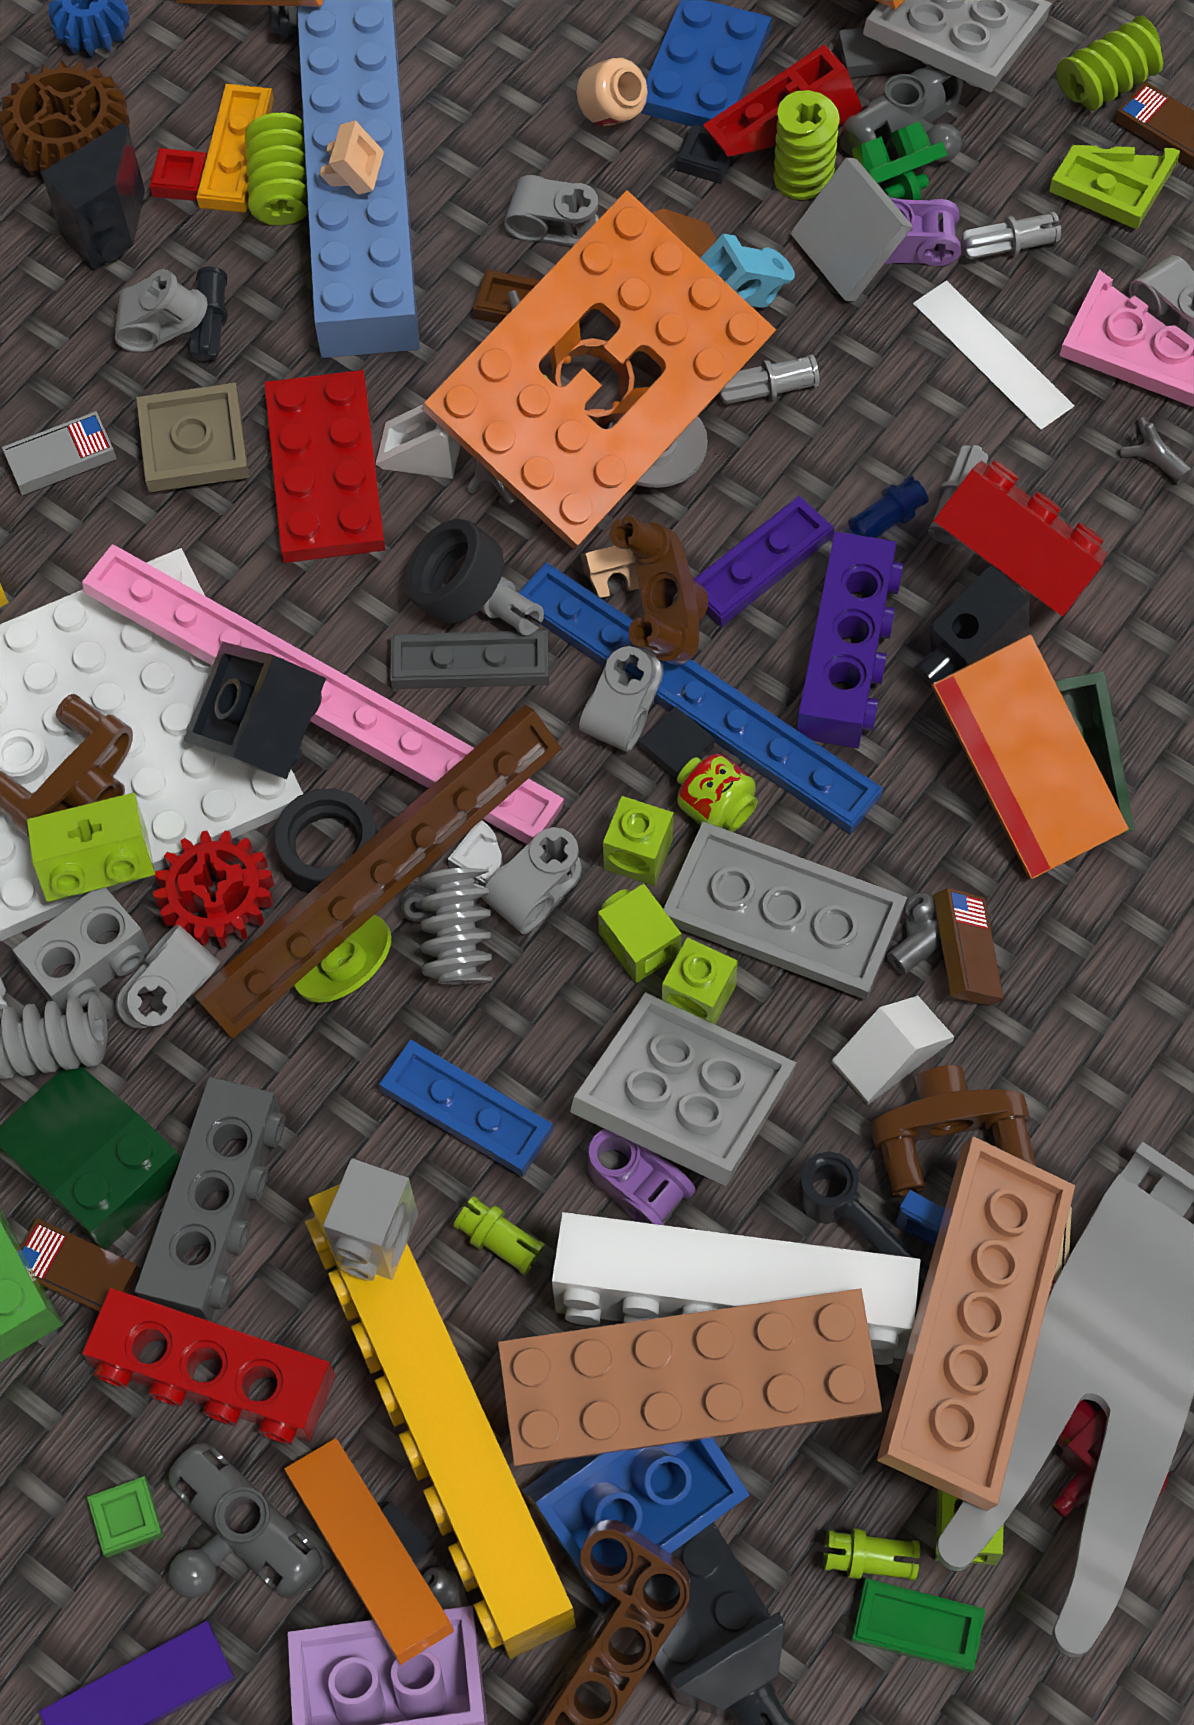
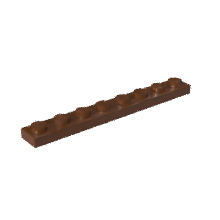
[193,704,562,1039]

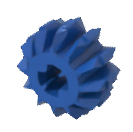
[48,0,130,57]

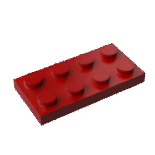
[265,370,386,563]

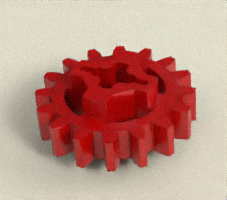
[153,830,275,948]

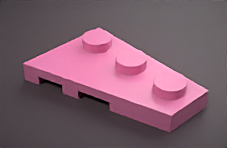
[1060,270,1194,407]

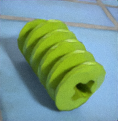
[1056,16,1164,111]
[773,90,840,200]
[244,113,308,226]

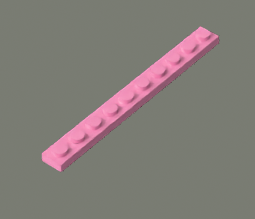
[82,544,564,844]

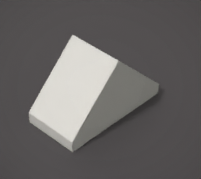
[376,405,460,479]
[832,996,954,1105]

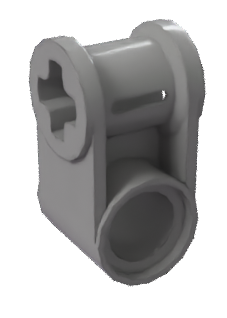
[504,175,599,247]
[1129,255,1194,339]
[115,269,208,353]
[579,646,664,753]
[481,827,582,934]
[115,924,220,1029]

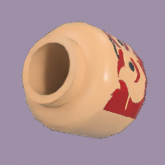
[576,58,648,126]

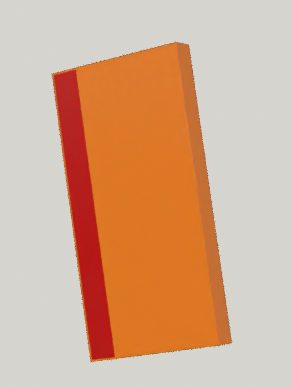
[931,634,1129,879]

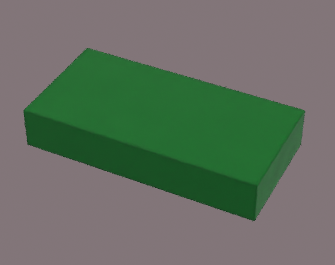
[851,1578,986,1674]

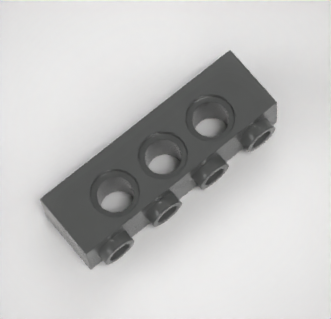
[135,1077,286,1322]

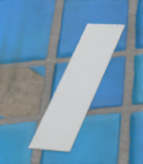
[913,280,1074,430]

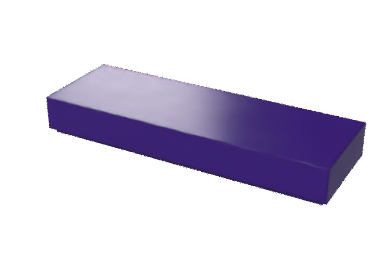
[693,496,835,627]
[39,1621,236,1725]

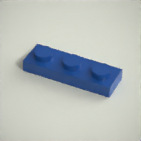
[379,1039,553,1177]

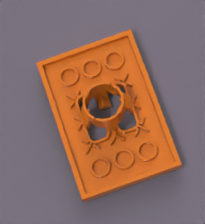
[421,190,776,550]

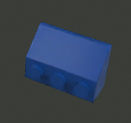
[521,1438,750,1604]

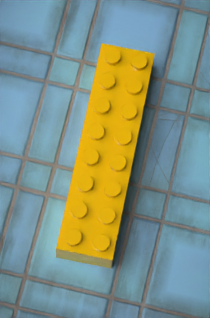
[305,1184,576,1659]

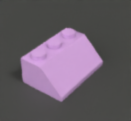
[288,1606,488,1725]

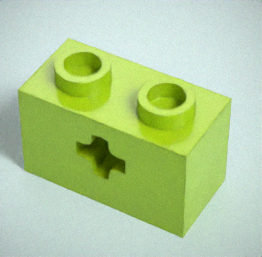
[27,792,155,902]

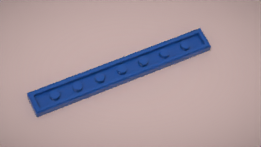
[518,562,883,834]

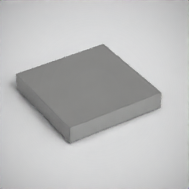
[790,157,913,301]

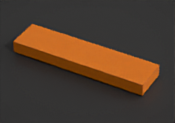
[284,1438,454,1665]

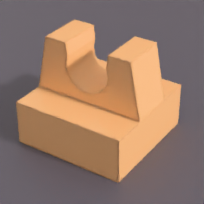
[319,120,384,195]
[580,546,639,598]

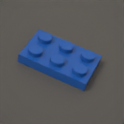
[641,0,772,127]

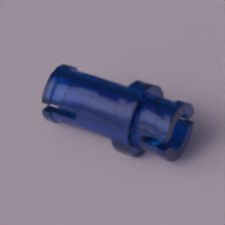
[848,476,929,538]

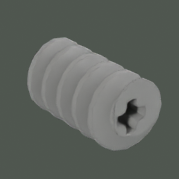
[419,868,493,985]
[0,995,108,1079]

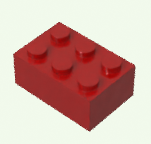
[933,460,1107,617]

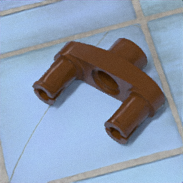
[610,516,708,665]
[0,694,133,838]
[870,1065,1037,1198]

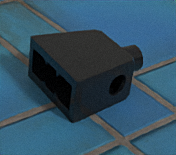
[915,564,1030,689]

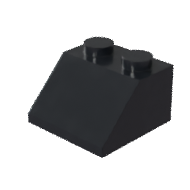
[41,122,145,271]
[183,641,326,780]

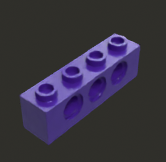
[797,531,904,749]

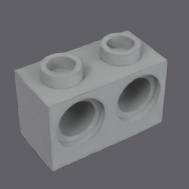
[12,887,150,1015]
[323,1158,419,1281]

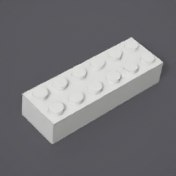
[552,1212,920,1365]

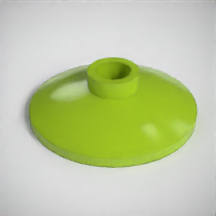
[294,915,391,1003]

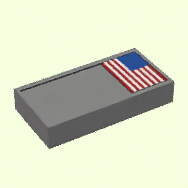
[2,411,117,495]

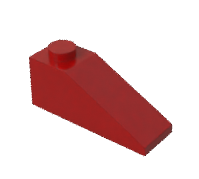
[703,44,862,157]

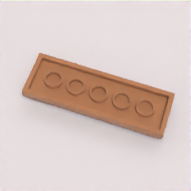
[877,1136,1075,1511]
[498,1288,882,1467]

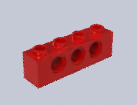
[82,1288,336,1445]

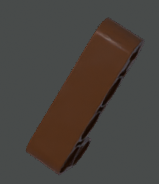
[538,1520,690,1725]

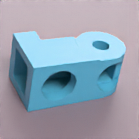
[700,234,795,307]

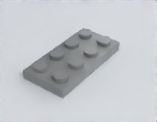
[664,821,907,1000]

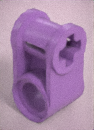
[884,198,961,266]
[588,1129,696,1225]

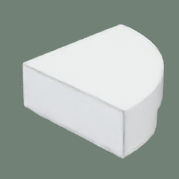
[448,820,503,886]

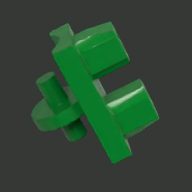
[852,121,947,200]

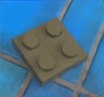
[136,382,250,492]

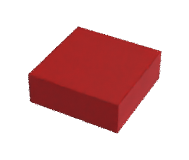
[150,148,207,201]

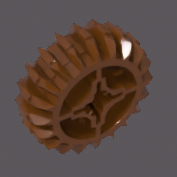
[0,60,130,176]

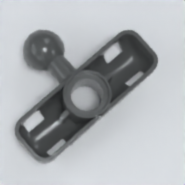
[839,65,963,162]
[168,1443,323,1599]

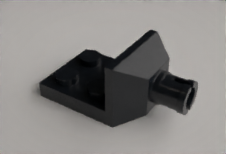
[615,1522,796,1725]

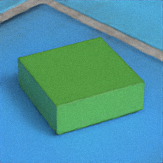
[87,1476,164,1558]

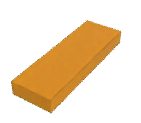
[197,84,274,213]

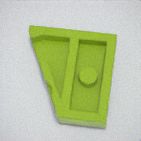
[1049,145,1180,229]

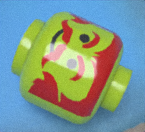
[677,754,758,832]

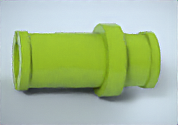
[453,1196,546,1276]
[823,1528,920,1581]

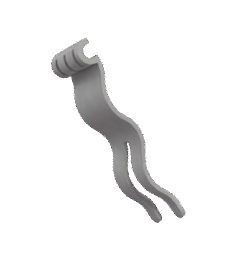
[936,1142,1194,1657]

